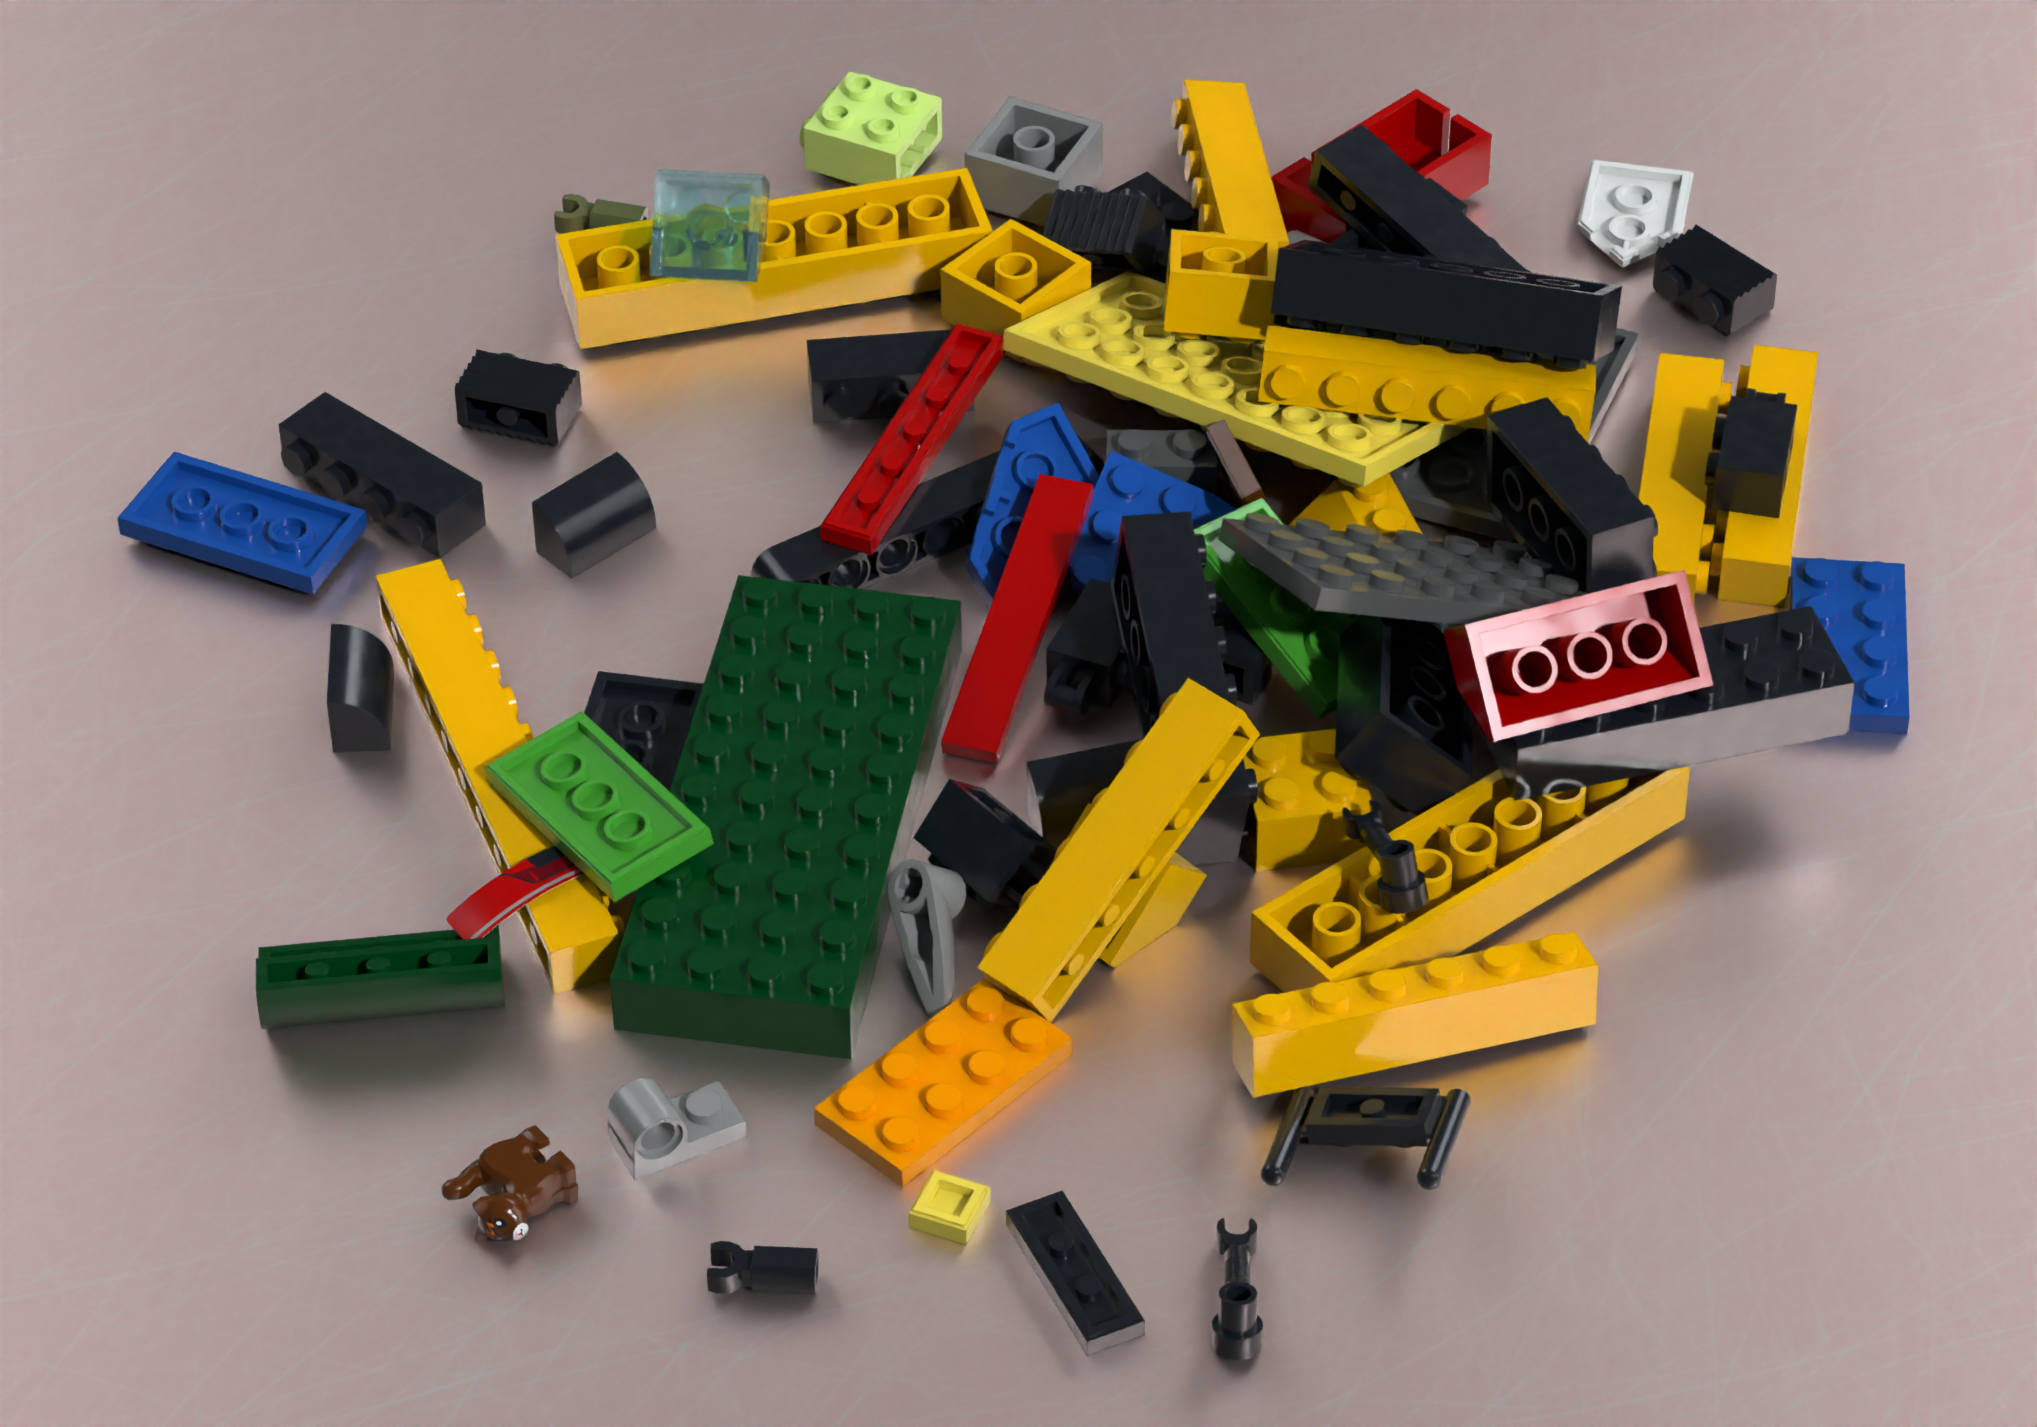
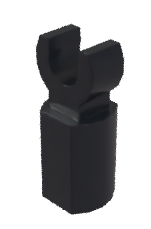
[707,1241,819,1295]

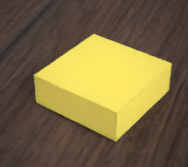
[908,1169,991,1245]

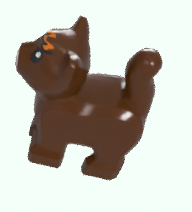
[441,1125,578,1242]

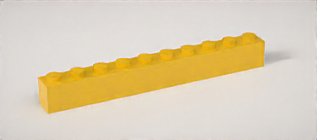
[376,559,626,995]

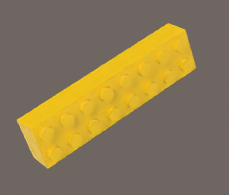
[555,168,993,349]
[1250,766,1690,993]

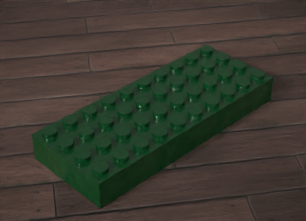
[610,575,962,1059]

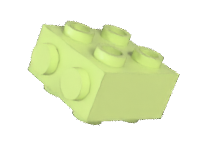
[799,71,942,185]

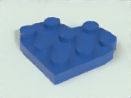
[1066,450,1237,596]

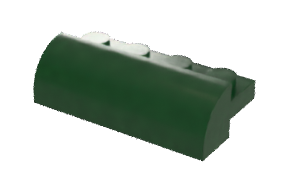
[256,925,505,1029]

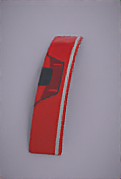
[446,846,584,939]

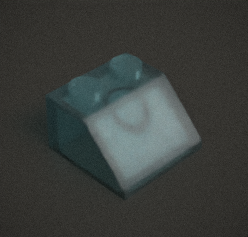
[650,169,770,282]

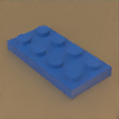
[117,452,368,595]
[1790,557,1910,734]

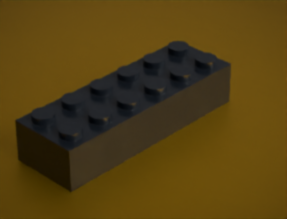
[1271,239,1622,369]
[1111,511,1258,865]
[1476,606,1855,801]

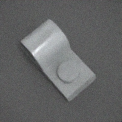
[607,1077,747,1181]

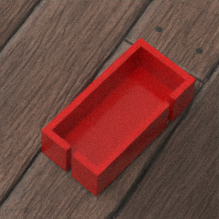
[1271,89,1492,243]

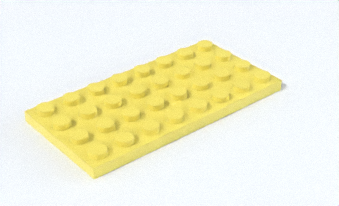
[1003,271,1470,487]

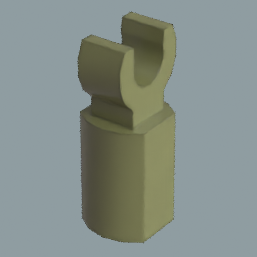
[554,194,649,234]

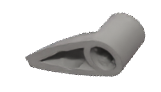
[888,859,966,1019]

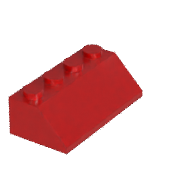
[1443,570,1713,742]

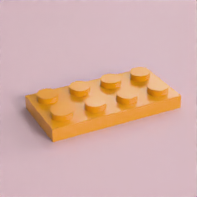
[814,978,1073,1188]

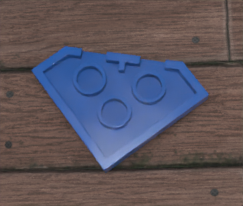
[964,402,1099,611]

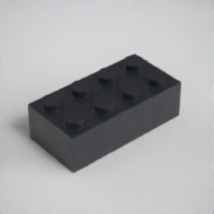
[1487,397,1658,593]
[1335,615,1472,816]

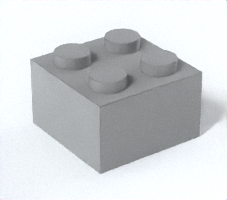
[964,96,1103,227]

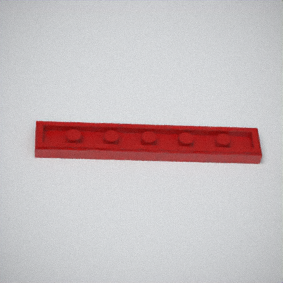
[820,323,1006,555]
[941,474,1094,764]

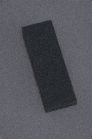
[1006,1190,1145,1356]

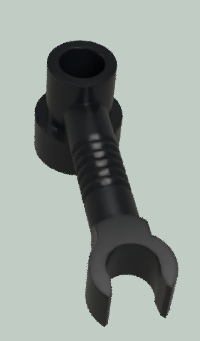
[1342,800,1429,914]
[1211,1218,1263,1360]

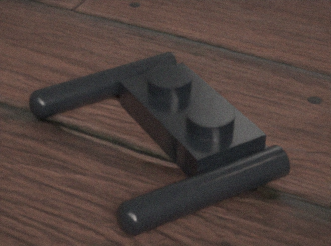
[1260,1086,1471,1190]

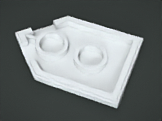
[1577,160,1694,268]

